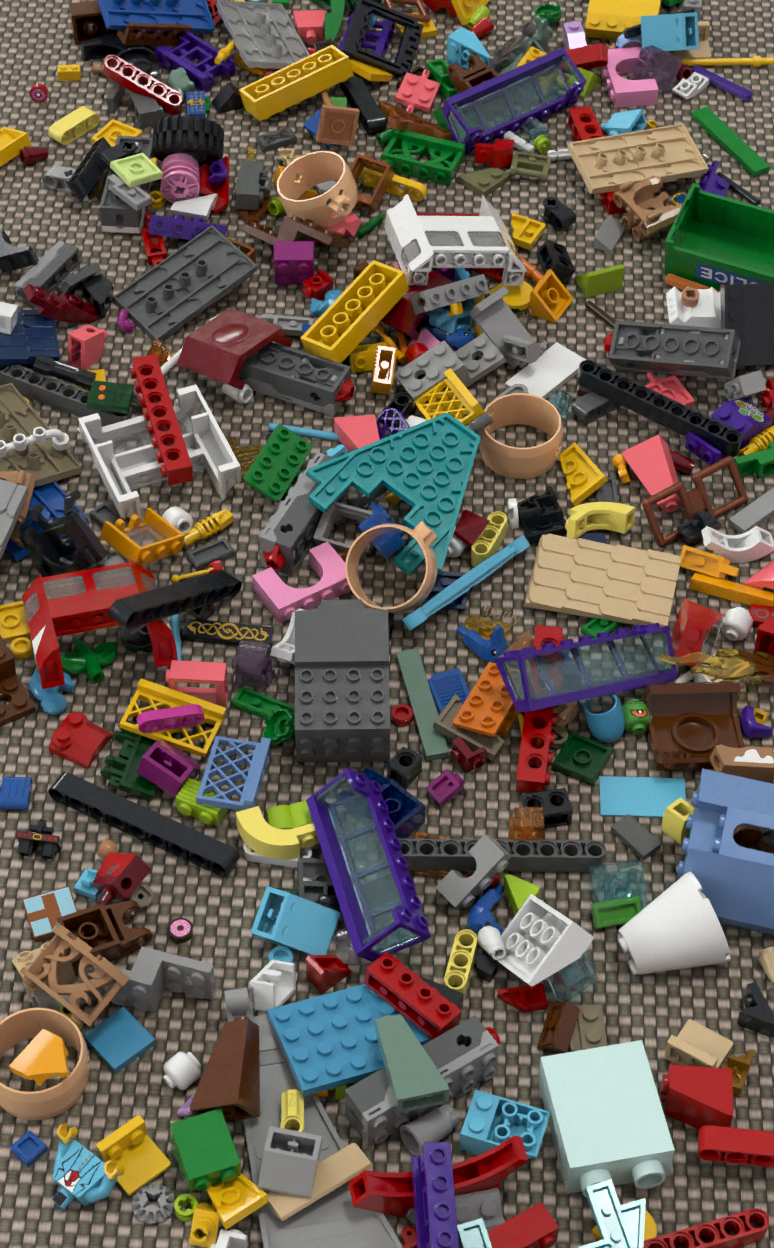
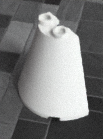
[618,871,731,975]

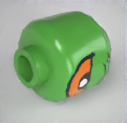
[622,699,652,735]

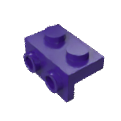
[685,432,726,465]

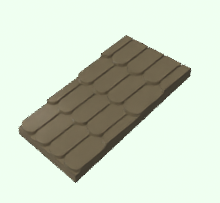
[0,383,82,488]

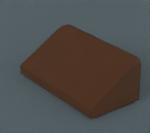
[537,1000,580,1053]

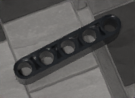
[339,73,387,134]
[66,137,111,200]

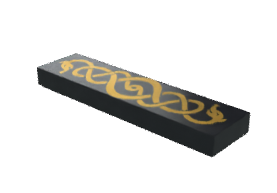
[182,618,274,649]

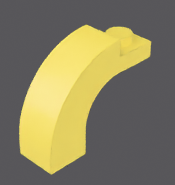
[565,502,635,539]
[662,798,695,846]
[236,806,319,860]

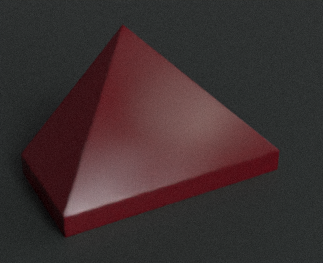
[453,509,490,547]

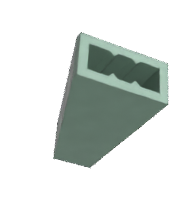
[375,1014,449,1114]

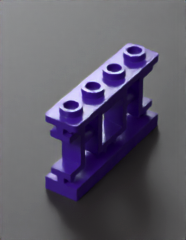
[155,31,236,94]
[411,1142,459,1248]

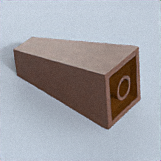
[190,1017,260,1122]

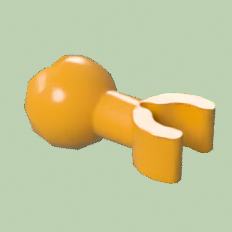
[612,453,631,484]

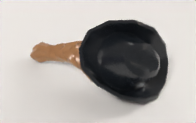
[91,47,160,85]

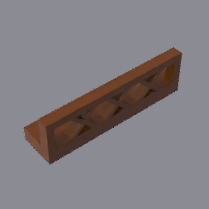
[117,23,191,46]

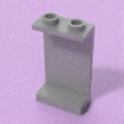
[469,286,548,370]

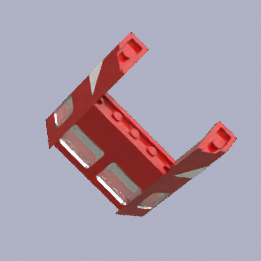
[22,558,178,689]

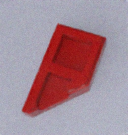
[497,983,548,1013]

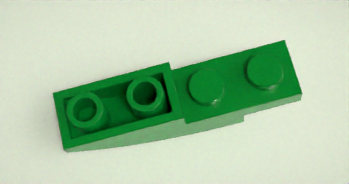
[734,441,774,479]

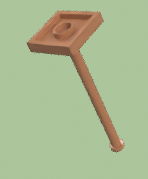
[316,90,360,146]

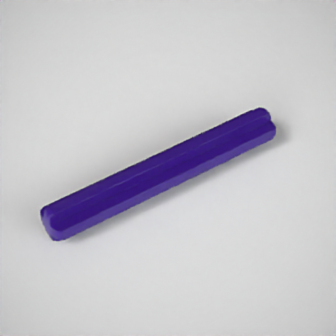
[691,65,753,102]

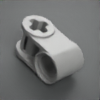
[42,165,75,194]

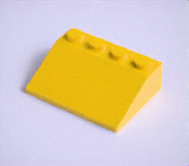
[585,0,661,40]

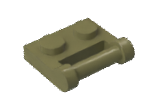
[510,151,552,182]

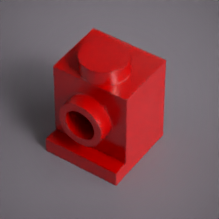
[302,269,333,301]

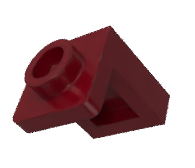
[450,737,487,773]

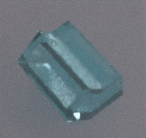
[521,118,549,139]
[549,389,572,418]

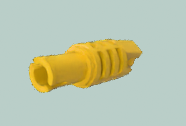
[737,426,774,457]
[183,509,234,548]

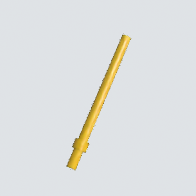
[214,40,236,64]
[668,56,774,67]

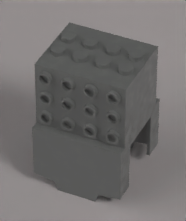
[295,599,390,762]

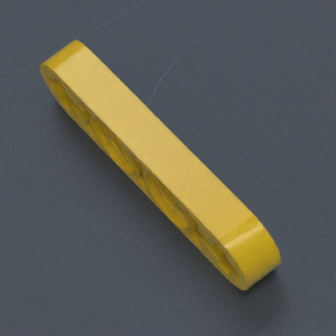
[360,167,427,202]

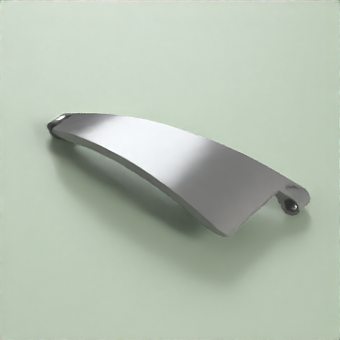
[224,987,402,1248]

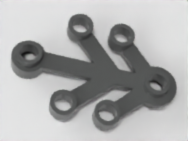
[490,21,537,71]

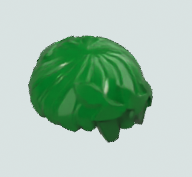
[535,4,562,25]
[262,708,295,744]

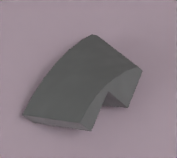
[297,858,341,911]

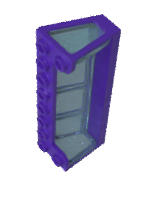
[441,47,587,152]
[495,622,678,712]
[306,768,431,962]

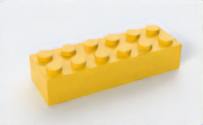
[239,45,354,121]
[300,260,409,363]

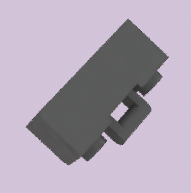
[236,160,272,210]

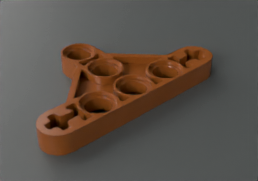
[378,101,453,141]

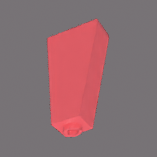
[622,435,682,513]

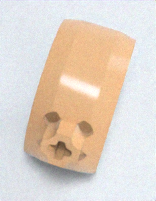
[277,151,358,227]
[479,393,563,479]
[345,521,439,614]
[0,1008,90,1120]

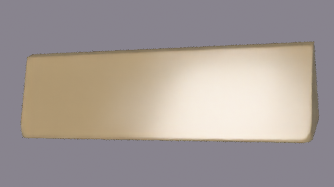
[267,1143,372,1221]

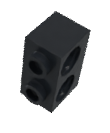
[536,239,575,285]
[519,788,573,832]

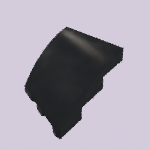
[517,487,567,544]

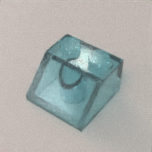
[589,860,648,910]

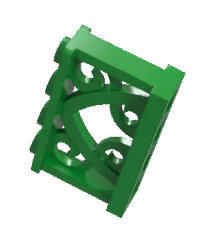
[380,130,466,186]

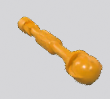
[372,322,405,363]

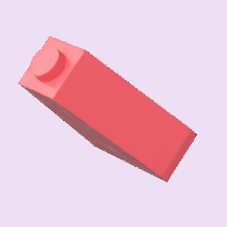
[334,415,380,452]

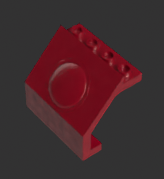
[380,260,464,340]
[177,308,293,390]

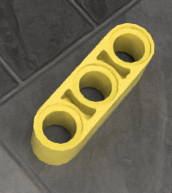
[48,106,100,145]
[471,511,508,567]
[444,929,477,999]

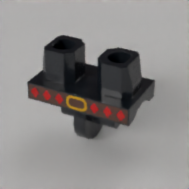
[677,511,722,547]
[15,819,63,860]

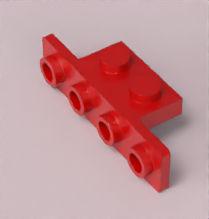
[199,156,229,215]

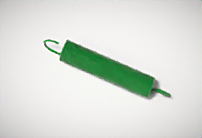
[354,213,386,239]

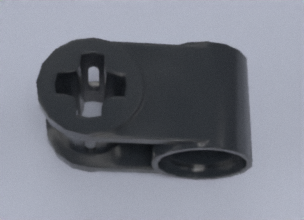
[100,140,137,173]
[541,197,576,231]
[380,392,412,431]

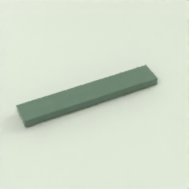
[396,648,449,761]

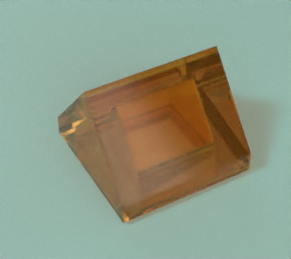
[147,338,172,366]

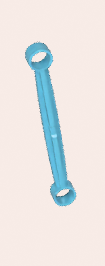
[402,535,530,631]

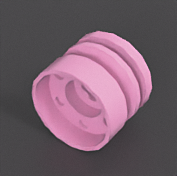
[160,153,200,203]

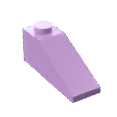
[562,21,591,71]

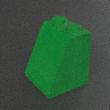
[170,1108,241,1191]

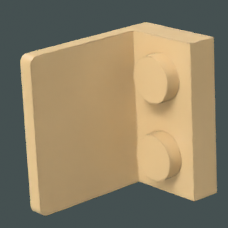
[664,1019,733,1068]

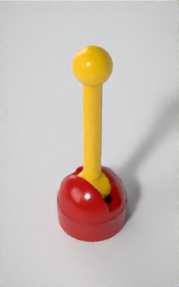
[171,560,223,583]

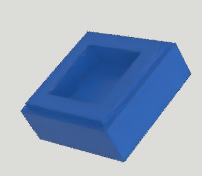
[10,1130,48,1167]

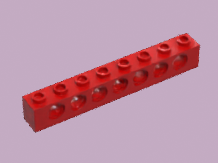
[568,106,627,215]
[129,354,194,486]
[516,625,567,793]

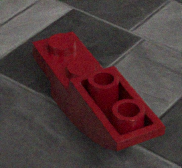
[23,284,98,323]

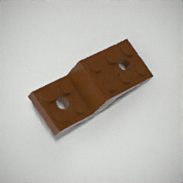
[243,215,350,248]
[0,635,36,727]

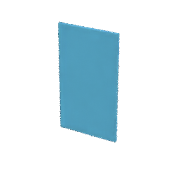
[599,776,686,818]

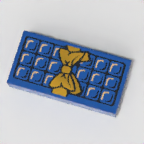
[186,91,206,118]

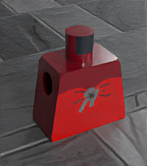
[93,853,151,906]

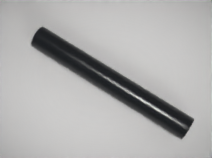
[717,172,760,206]

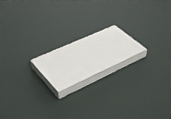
[505,342,586,399]

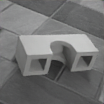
[436,834,512,909]

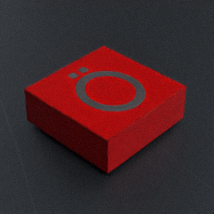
[749,603,773,626]

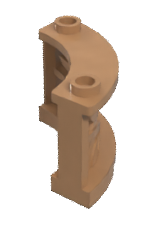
[20,924,130,1027]

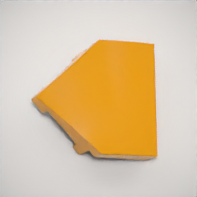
[9,1029,69,1086]

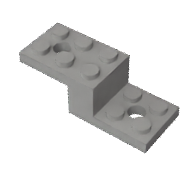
[394,333,506,401]
[82,946,216,1012]

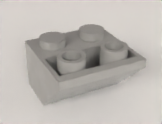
[258,1126,322,1199]

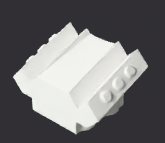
[666,286,721,328]

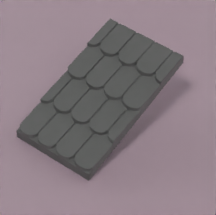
[112,225,257,344]

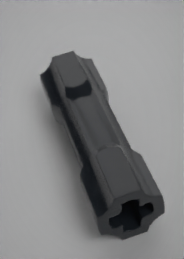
[32,354,97,390]

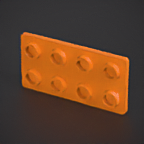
[453,662,530,738]

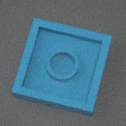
[83,1007,156,1074]

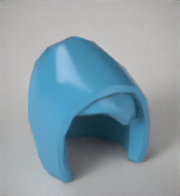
[584,693,625,743]

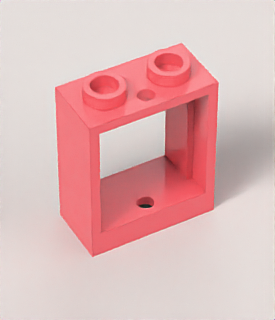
[166,660,229,708]

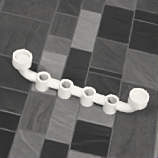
[0,427,70,458]

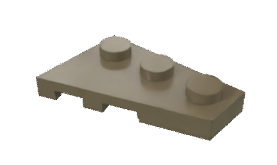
[432,694,505,761]

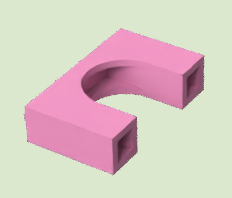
[599,46,659,108]
[252,541,351,624]

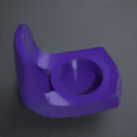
[207,160,228,186]
[740,706,773,739]

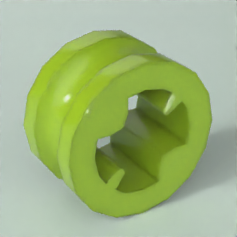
[533,135,552,154]
[174,1194,198,1222]

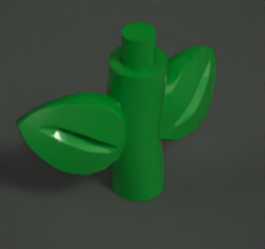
[60,638,118,684]

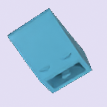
[641,12,699,53]
[447,27,490,70]
[251,886,341,955]
[459,1089,551,1159]

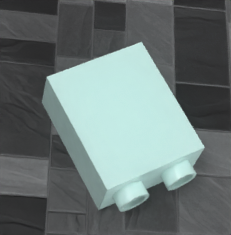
[538,1040,675,1197]

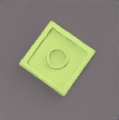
[110,153,163,188]

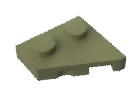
[458,168,510,197]

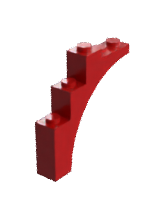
[348,1135,528,1217]

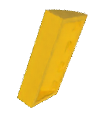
[0,127,32,167]

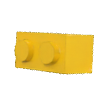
[57,64,81,81]

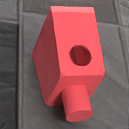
[293,10,327,45]
[68,324,108,370]

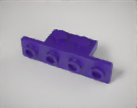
[698,161,730,197]
[149,214,227,240]

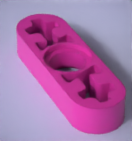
[136,704,205,733]

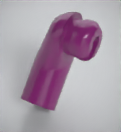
[116,309,135,333]

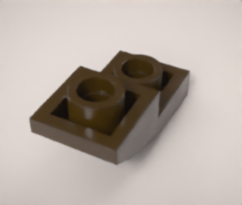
[88,168,109,200]

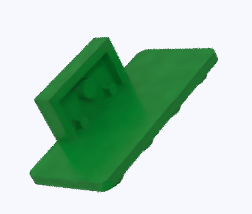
[243,424,313,502]

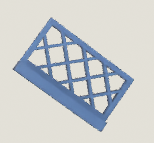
[196,736,271,811]

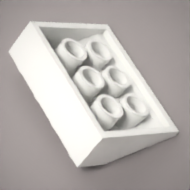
[492,894,594,986]

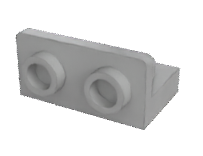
[455,1188,505,1238]

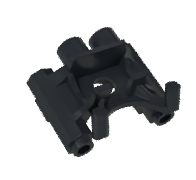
[19,490,107,578]

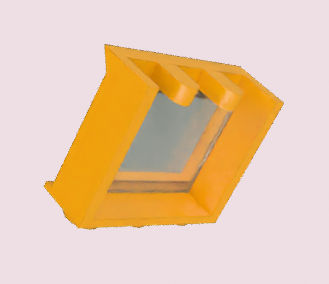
[99,508,185,565]

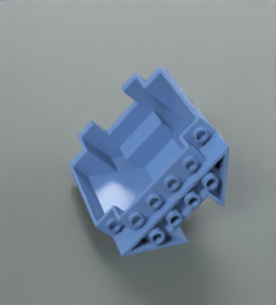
[677,769,774,935]

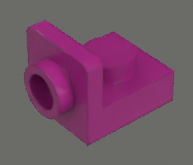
[426,769,467,807]

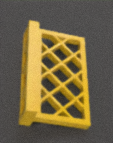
[414,368,485,426]
[119,678,226,758]

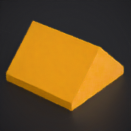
[529,269,574,323]

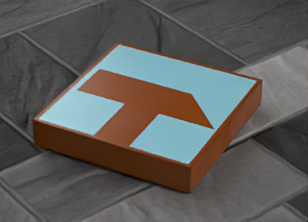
[22,886,77,942]

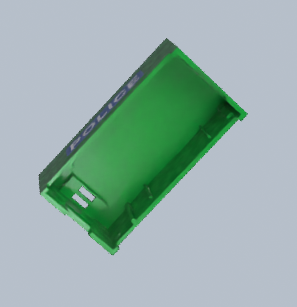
[665,183,774,290]

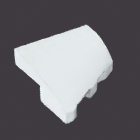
[170,194,218,220]

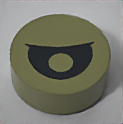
[550,726,568,749]

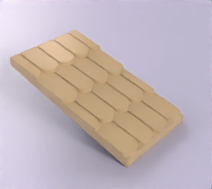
[567,123,709,194]
[523,534,682,626]

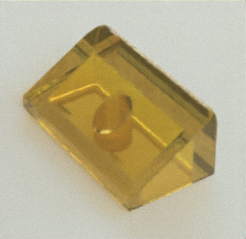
[464,614,512,642]

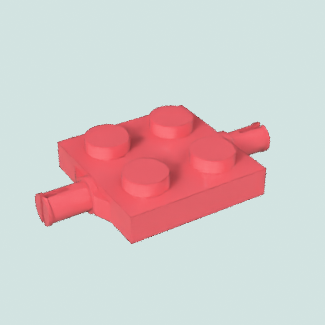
[395,69,440,113]
[644,371,695,408]

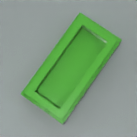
[591,896,642,929]

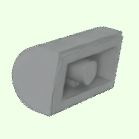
[501,334,541,364]

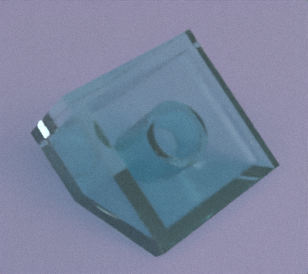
[547,951,599,1002]

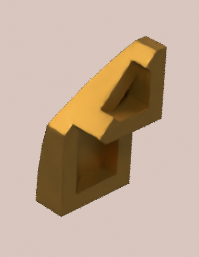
[722,1049,755,1096]

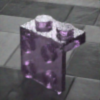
[632,45,682,92]

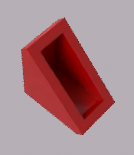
[306,955,352,994]

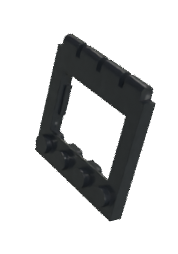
[342,0,423,78]

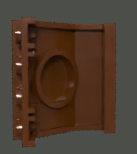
[645,681,745,771]

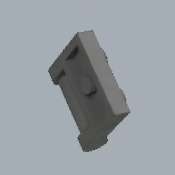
[56,263,101,296]

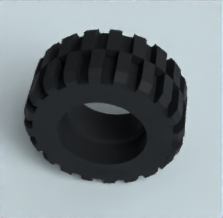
[152,115,225,167]

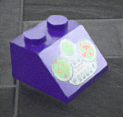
[711,397,773,449]

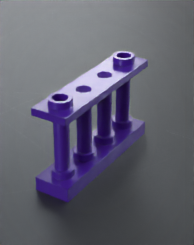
[337,9,395,58]

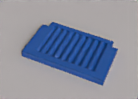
[427,668,470,714]

